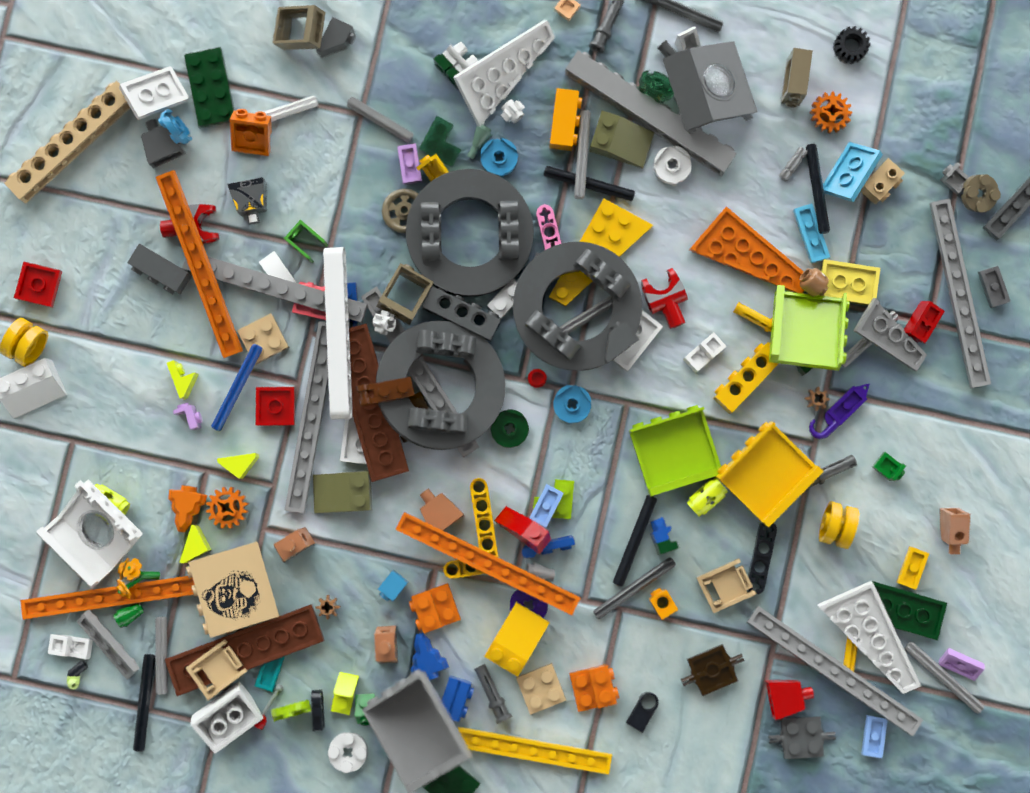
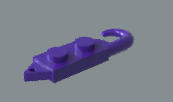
[809,384,870,439]

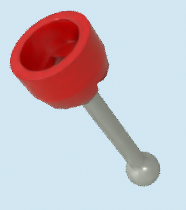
[254,684,283,730]

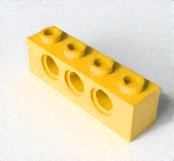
[713,342,779,414]

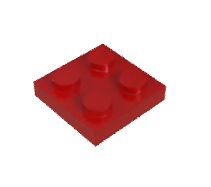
[14,261,63,308]
[256,387,295,426]

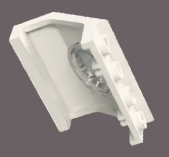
[36,479,143,589]

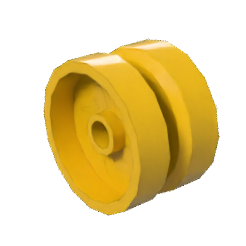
[0,317,48,367]
[819,501,859,549]

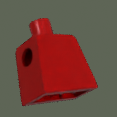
[765,680,814,720]

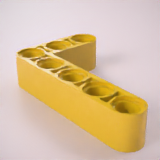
[443,478,499,578]

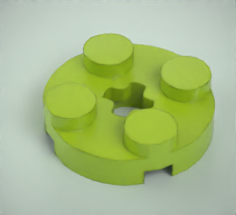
[271,700,311,722]

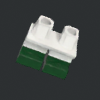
[433,42,478,90]

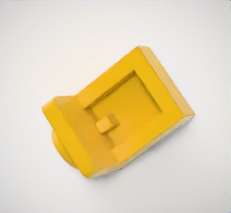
[416,154,449,181]

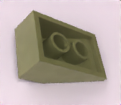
[589,110,654,169]
[313,471,372,513]

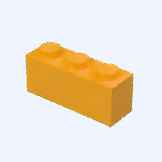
[549,88,582,151]

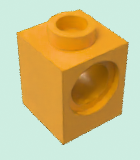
[648,588,678,620]

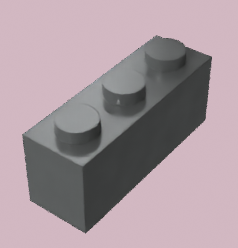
[127,244,192,294]

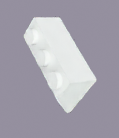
[0,358,67,419]
[191,681,263,754]

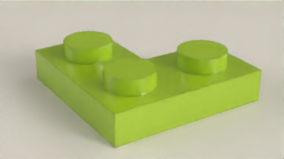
[533,479,574,519]

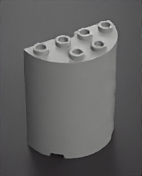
[362,669,473,793]

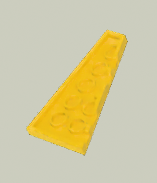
[549,198,653,307]

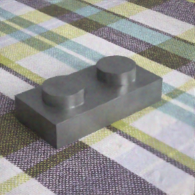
[978,266,1011,308]

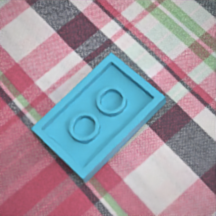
[823,142,883,202]

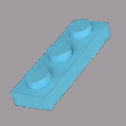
[793,204,830,264]

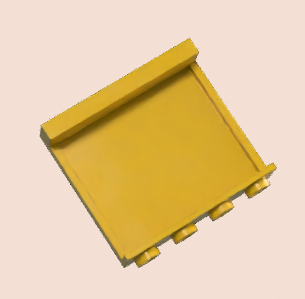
[716,421,824,527]

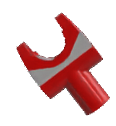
[160,204,220,245]
[641,268,688,329]

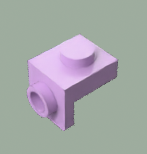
[173,403,203,430]

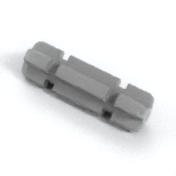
[779,147,807,181]

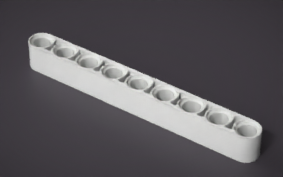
[323,247,353,420]

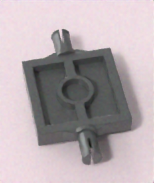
[768,716,836,759]

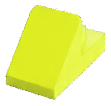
[167,360,199,400]
[331,672,359,715]

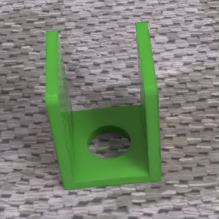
[284,220,328,264]

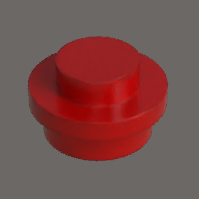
[528,369,547,388]

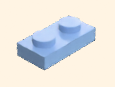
[529,484,564,527]
[861,715,888,758]

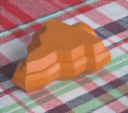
[168,485,208,533]

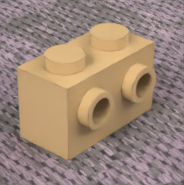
[860,158,905,204]

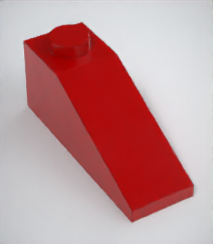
[494,506,551,554]

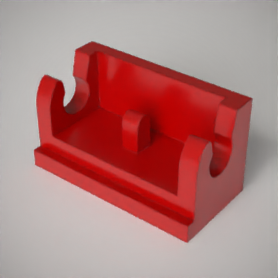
[904,301,945,344]

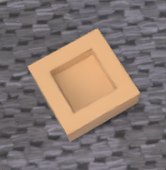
[554,0,581,21]

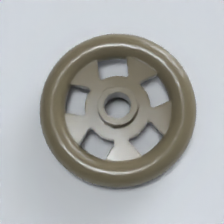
[382,189,418,233]

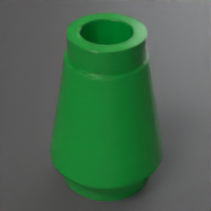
[113,603,145,628]

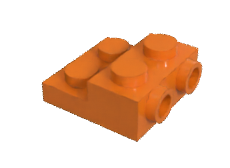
[230,109,272,156]
[409,583,461,633]
[569,664,619,712]

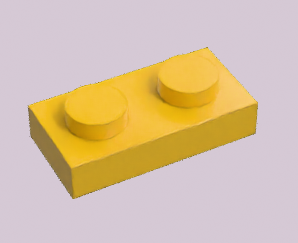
[896,546,929,590]

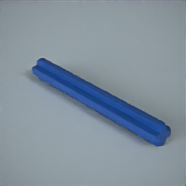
[211,344,263,431]

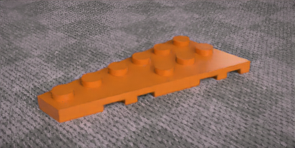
[689,206,804,293]

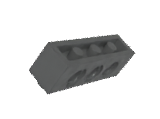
[422,286,501,342]

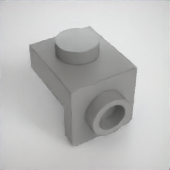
[940,162,969,195]

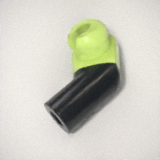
[67,660,88,690]

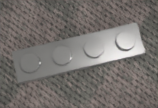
[77,610,139,680]

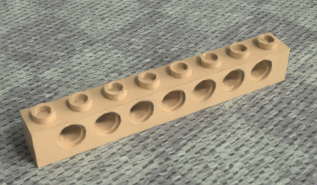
[4,80,130,203]

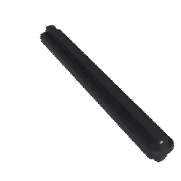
[806,143,830,234]
[544,166,635,201]
[613,495,657,587]
[133,654,155,752]

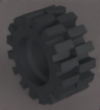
[833,26,870,64]

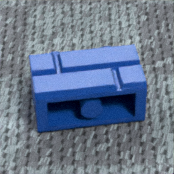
[442,675,474,722]

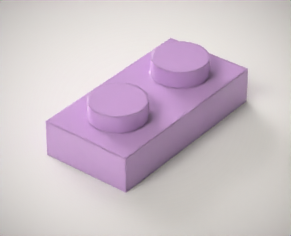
[397,143,422,185]
[939,648,985,681]

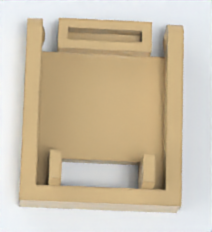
[697,558,756,613]
[186,640,248,700]

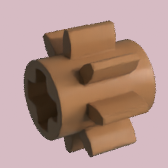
[804,387,830,411]
[315,595,341,620]

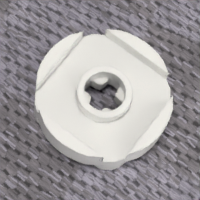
[653,146,692,185]
[328,732,367,773]

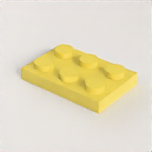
[821,259,881,305]

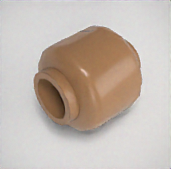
[799,268,829,297]

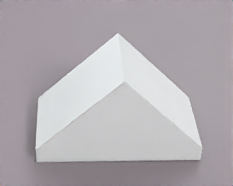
[675,26,701,52]

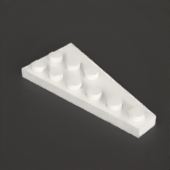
[453,20,555,127]
[818,581,921,694]

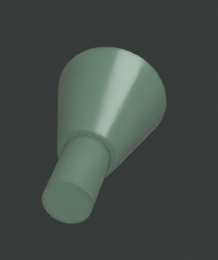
[467,125,493,160]

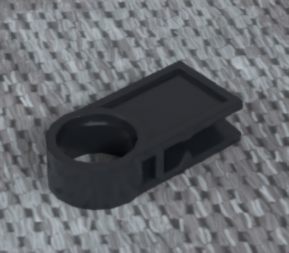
[311,689,325,731]
[626,691,659,733]

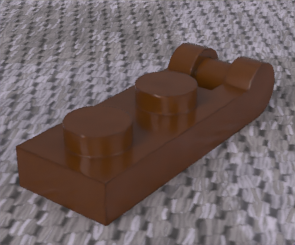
[357,377,415,406]

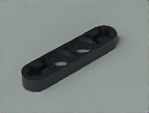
[747,522,777,595]

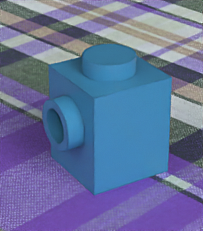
[378,570,409,601]

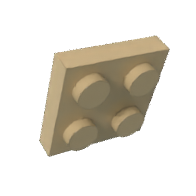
[237,313,289,365]
[516,663,566,715]

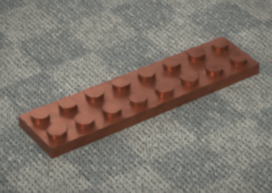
[349,323,409,482]
[165,604,325,696]

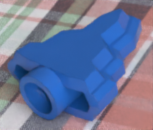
[410,632,449,680]

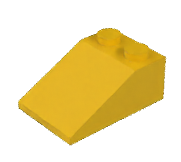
[484,602,550,677]

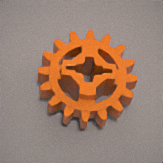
[810,91,852,134]
[206,487,249,528]

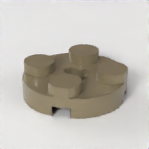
[961,174,1001,213]

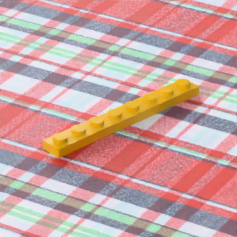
[458,726,612,775]

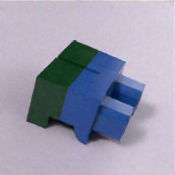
[650,517,679,555]

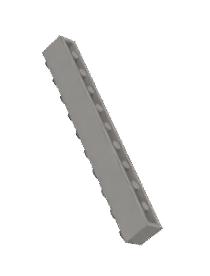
[565,50,737,177]

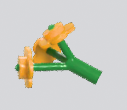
[116,558,160,599]

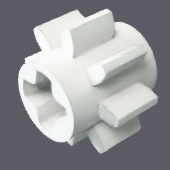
[501,99,525,123]
[372,310,396,335]

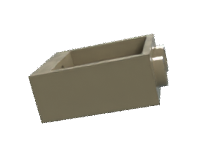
[272,5,326,50]
[781,48,813,107]
[376,263,434,325]

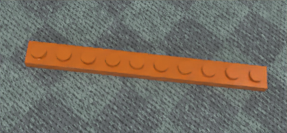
[155,170,243,358]
[395,512,581,615]
[20,576,195,619]

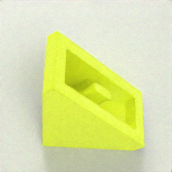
[217,453,259,479]
[180,525,212,563]

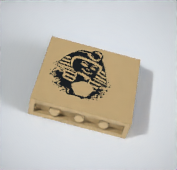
[186,541,279,638]

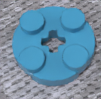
[158,109,192,145]
[480,138,518,177]
[553,385,591,423]

